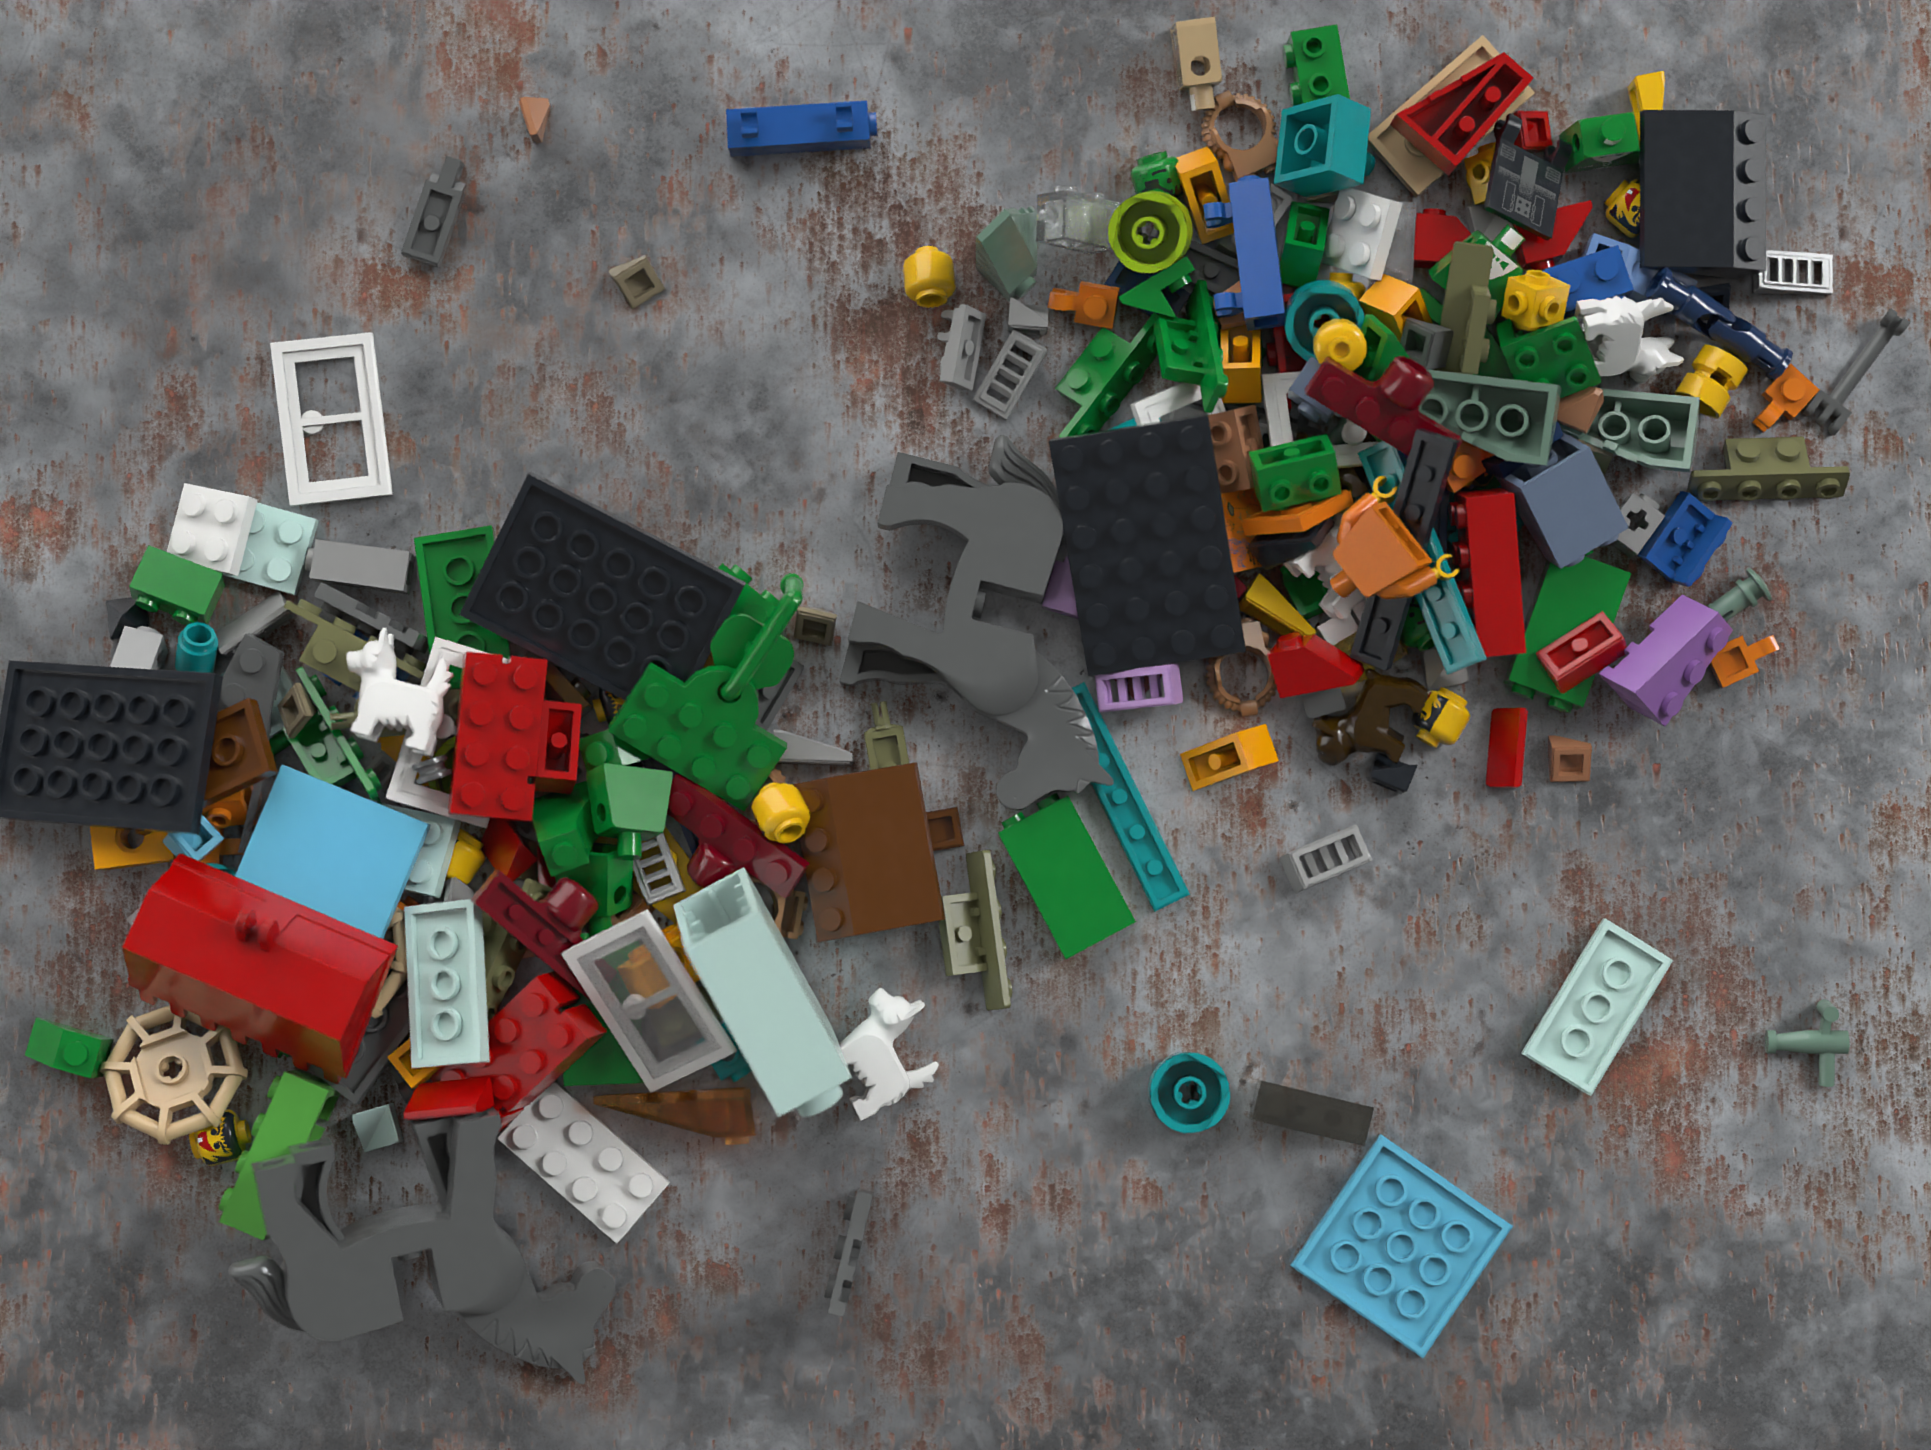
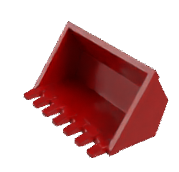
[122,853,398,1084]

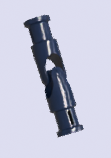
[1645,267,1793,380]

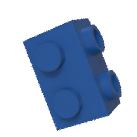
[1542,245,1634,321]
[1637,491,1733,587]

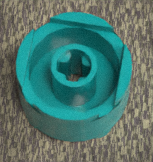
[1284,280,1365,362]
[1148,1051,1230,1133]

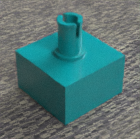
[1274,94,1376,197]

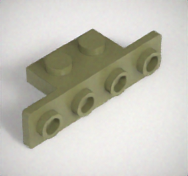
[1432,241,1496,375]
[1686,437,1850,502]
[284,599,427,692]
[939,850,1012,1011]
[482,878,552,1022]

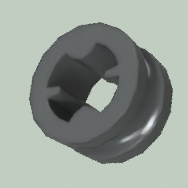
[412,755,452,785]

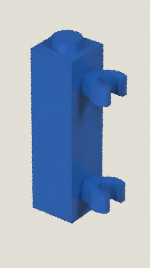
[726,100,878,157]
[1203,175,1286,331]

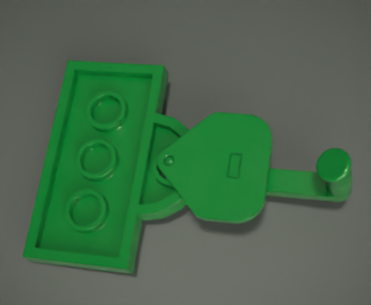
[414,525,512,690]
[608,573,804,811]

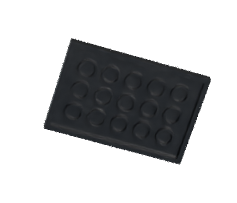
[1048,414,1246,676]
[459,472,746,700]
[0,660,223,835]

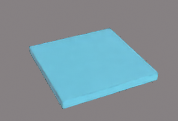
[235,764,431,939]
[1290,1134,1513,1358]

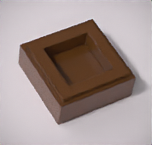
[926,807,964,852]

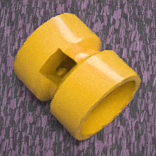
[1675,344,1748,419]

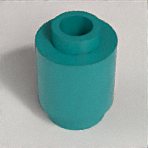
[175,622,218,673]

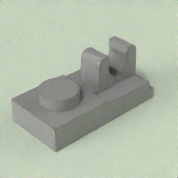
[937,304,986,391]

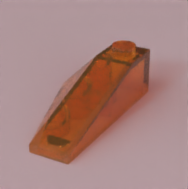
[593,1086,758,1145]

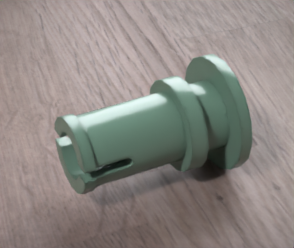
[1707,568,1772,621]

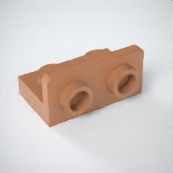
[1209,405,1264,494]

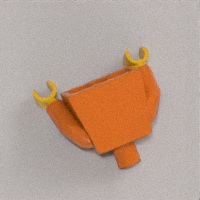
[1330,476,1459,600]

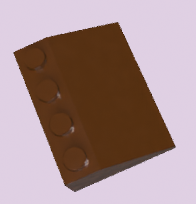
[792,762,945,942]

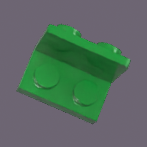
[1496,317,1601,398]

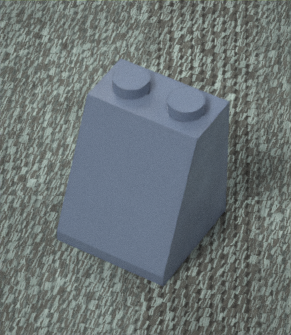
[1495,432,1629,569]

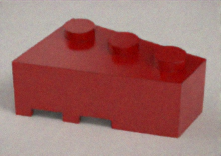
[1389,52,1534,176]

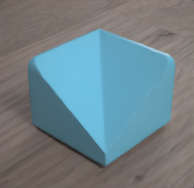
[163,815,224,861]

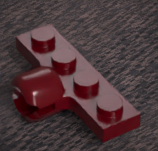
[1304,356,1462,456]
[667,773,810,898]
[470,869,618,1002]

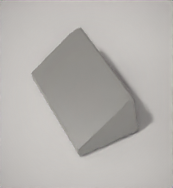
[216,591,295,658]

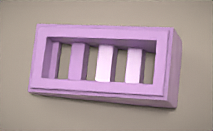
[1095,663,1183,712]

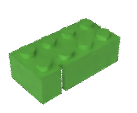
[218,1069,340,1241]

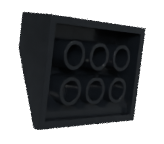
[1640,110,1766,279]

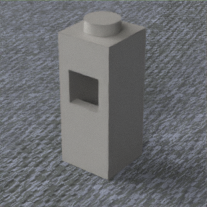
[305,539,416,595]

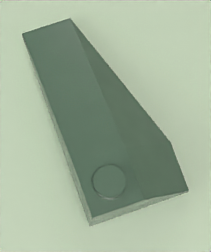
[976,206,1038,302]
[1419,370,1561,466]
[1559,388,1700,472]

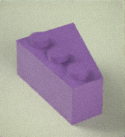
[1599,595,1733,727]

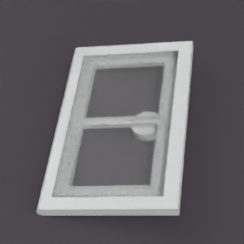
[562,910,737,1093]

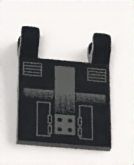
[1484,113,1572,240]

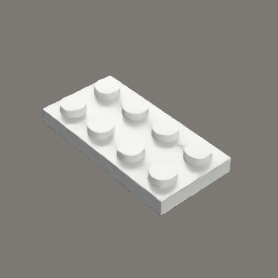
[497,1081,671,1244]

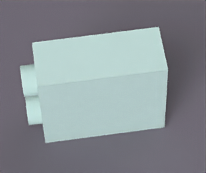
[673,867,852,1117]

